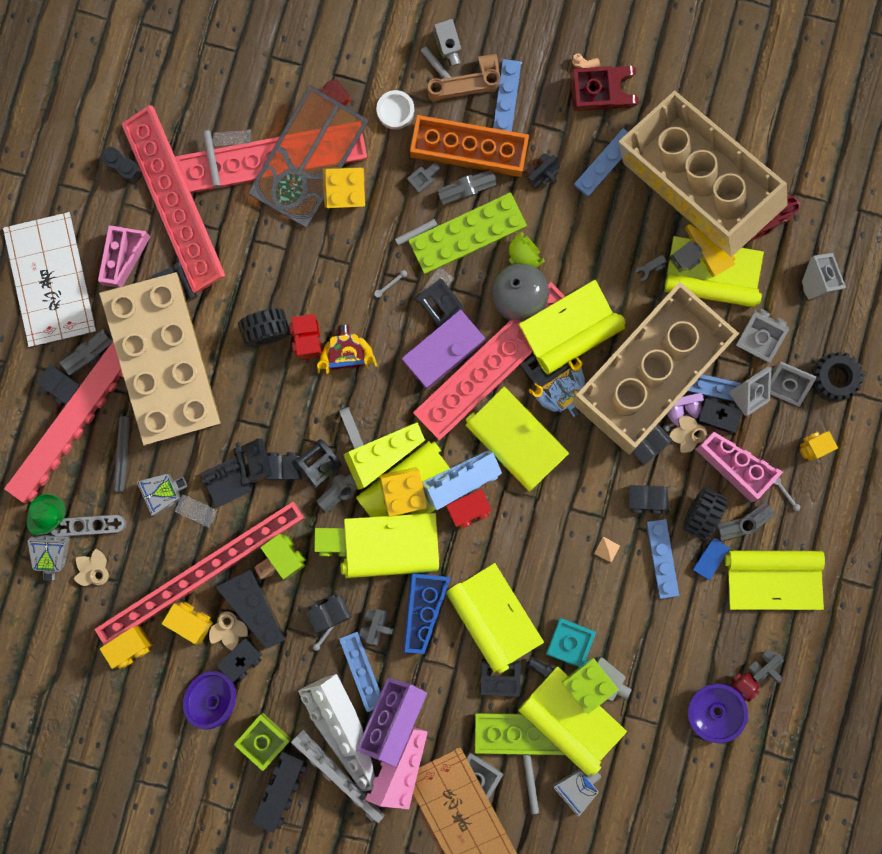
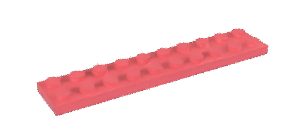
[122,105,226,293]
[175,121,368,193]
[413,282,565,441]

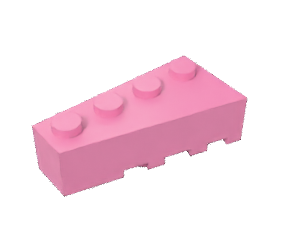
[695,432,783,503]
[365,727,428,809]

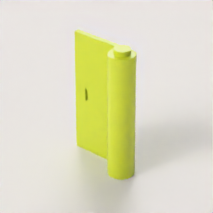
[664,236,764,308]
[519,280,626,374]
[465,386,569,492]
[356,441,450,528]
[341,513,439,578]
[725,551,825,610]
[445,563,544,674]
[518,666,627,776]

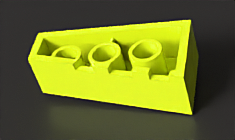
[343,423,425,490]

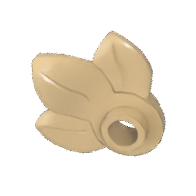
[669,416,707,453]
[74,549,109,586]
[209,612,248,650]

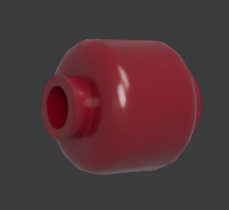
[730,673,760,702]

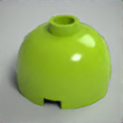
[509,232,545,268]

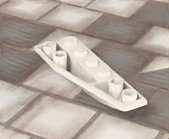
[298,674,375,792]

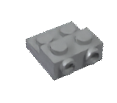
[736,309,789,363]

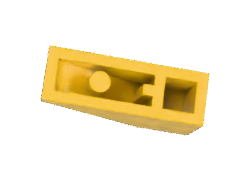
[685,224,735,277]

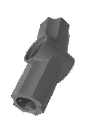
[438,170,496,205]
[60,329,113,377]
[317,474,358,513]
[716,502,775,541]

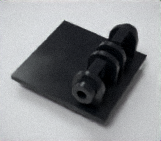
[201,457,252,508]

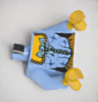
[529,357,585,417]

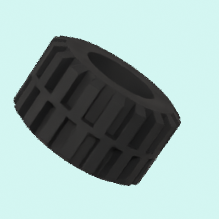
[238,308,290,347]
[811,352,864,402]
[683,487,727,541]

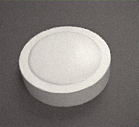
[377,90,414,130]

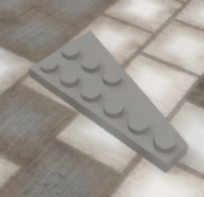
[291,730,385,823]

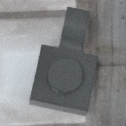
[407,162,441,194]
[635,255,669,281]

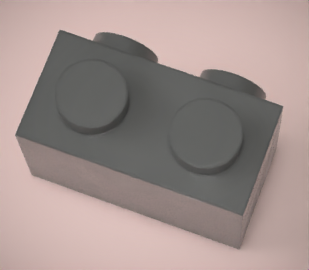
[668,241,703,272]

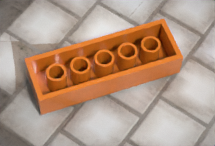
[410,115,529,177]

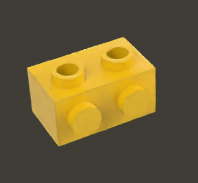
[800,431,838,462]

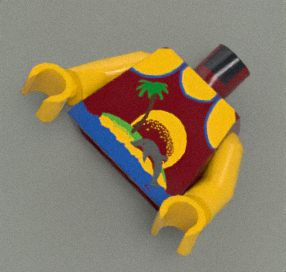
[317,325,377,374]

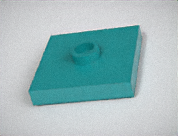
[546,618,596,667]

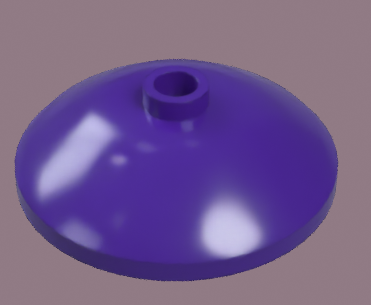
[183,671,236,730]
[688,684,748,743]

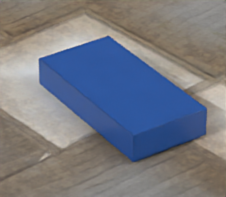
[692,538,730,580]

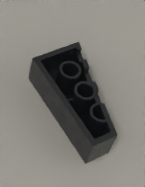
[216,570,287,649]
[252,748,308,833]

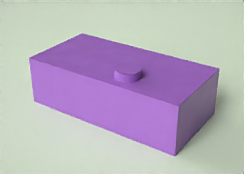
[402,310,485,390]
[356,677,427,767]

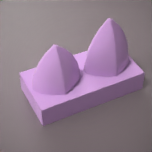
[667,393,704,426]

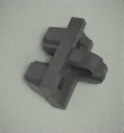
[359,609,393,645]
[749,649,784,684]

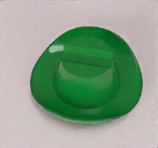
[27,494,66,535]

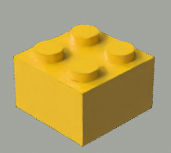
[323,167,365,208]
[379,467,427,517]
[162,602,213,644]
[100,626,153,669]

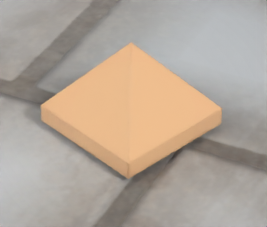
[594,537,620,563]
[254,558,276,579]

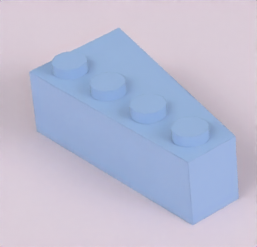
[422,450,502,510]

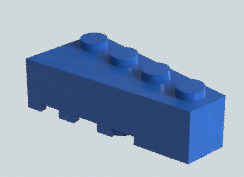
[402,574,451,654]

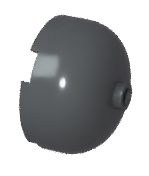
[491,263,550,322]

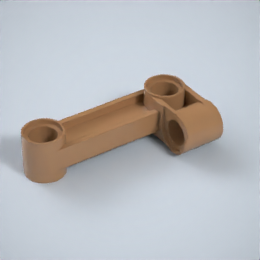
[428,53,500,101]

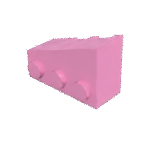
[98,225,151,288]

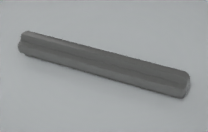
[113,416,130,492]

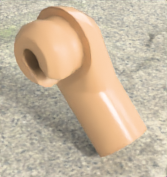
[572,54,600,68]

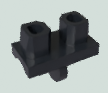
[525,153,560,189]

